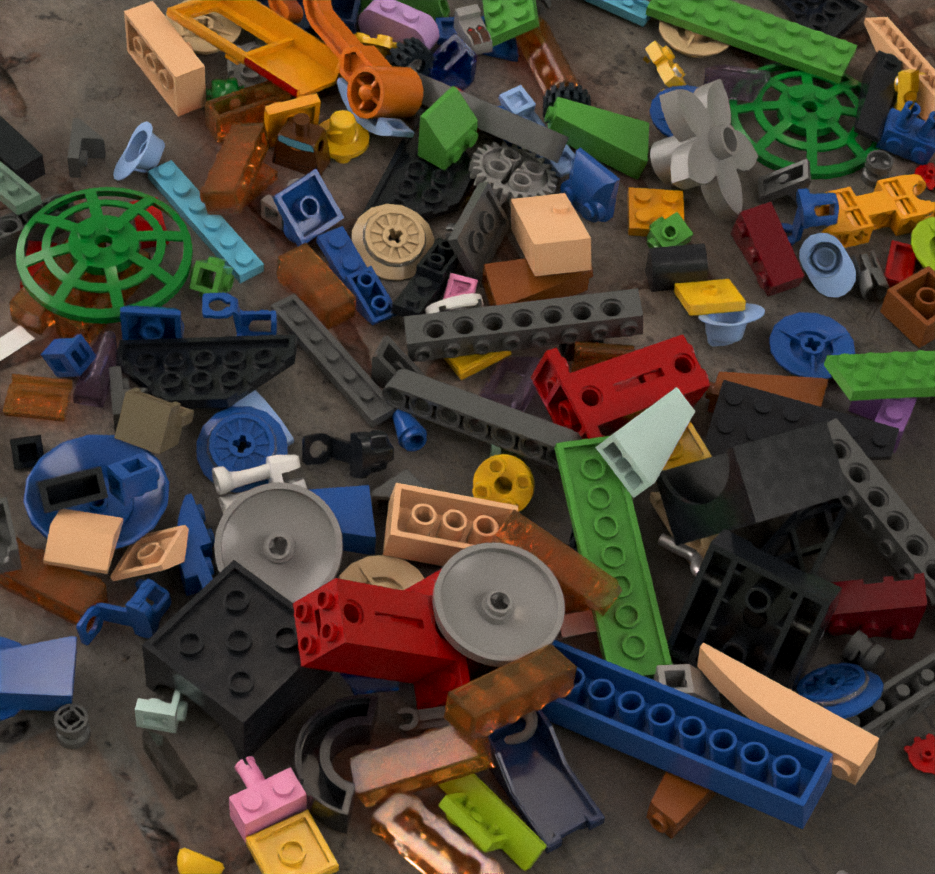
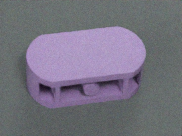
[358,0,439,50]

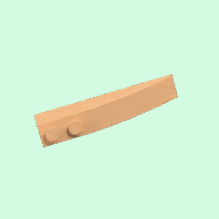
[864,17,935,121]
[697,643,879,785]

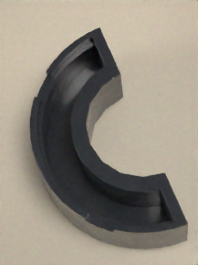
[295,695,378,834]

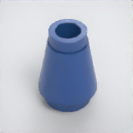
[392,409,427,451]

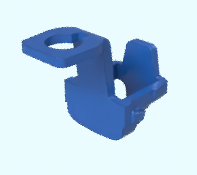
[781,188,839,246]
[202,293,277,336]
[76,579,172,645]

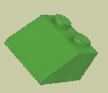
[418,86,478,171]

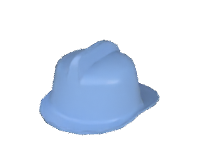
[113,121,165,181]
[799,233,856,298]
[698,303,765,347]

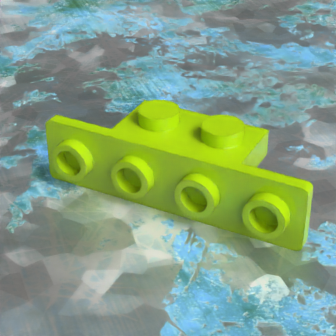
[433,754,546,871]

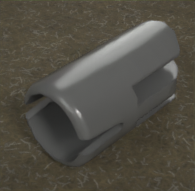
[850,250,889,302]

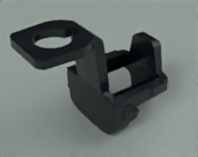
[302,430,394,479]

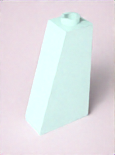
[595,387,695,498]

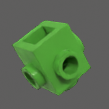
[646,212,693,248]
[189,256,234,297]

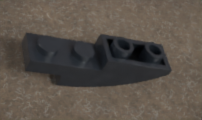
[391,238,459,318]

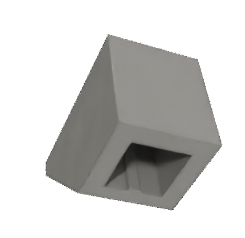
[653,664,722,708]

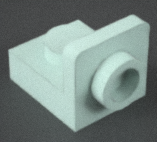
[135,689,188,733]

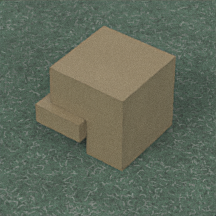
[114,387,195,454]

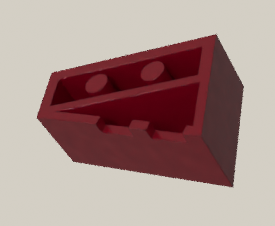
[730,202,805,297]
[824,573,927,640]

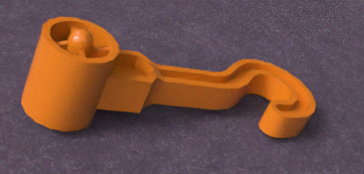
[268,0,424,119]

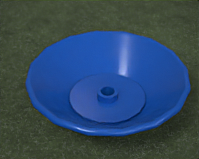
[23,435,169,550]

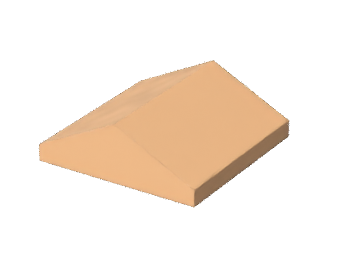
[43,509,123,574]
[110,525,189,581]

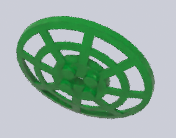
[729,62,880,179]
[16,187,193,324]

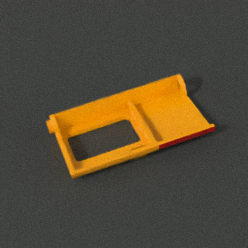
[166,0,343,98]

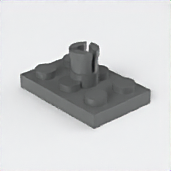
[445,182,511,282]

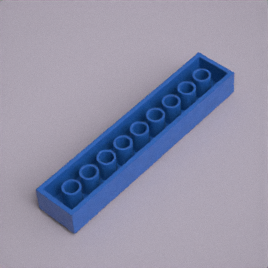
[497,640,833,829]

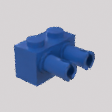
[876,101,935,165]

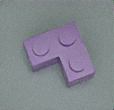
[848,397,918,453]

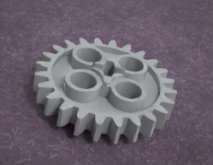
[468,142,558,207]

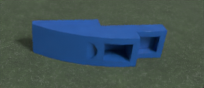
[316,226,397,325]
[177,493,215,596]

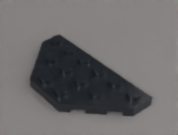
[361,107,474,220]
[115,334,298,409]

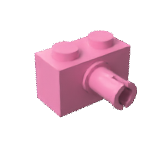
[229,756,307,843]

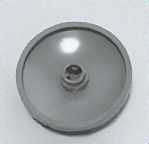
[214,482,343,603]
[433,542,565,667]

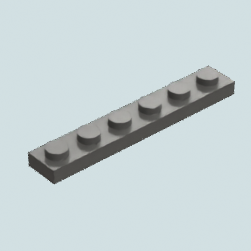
[271,293,397,428]

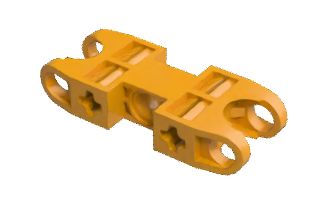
[814,174,935,248]

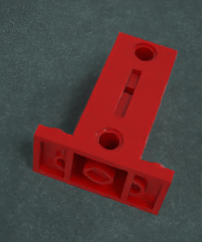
[530,334,710,439]
[293,569,473,710]

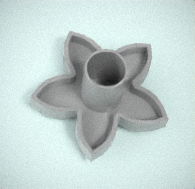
[650,79,758,223]

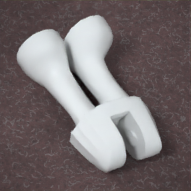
[212,455,307,514]

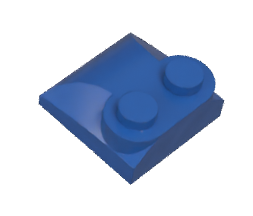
[560,147,620,222]
[272,169,344,247]
[120,305,185,340]

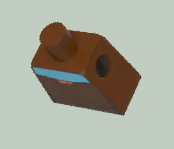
[272,113,331,176]

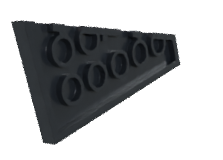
[772,0,868,38]
[705,380,899,460]

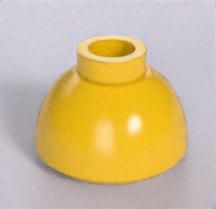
[177,847,225,874]

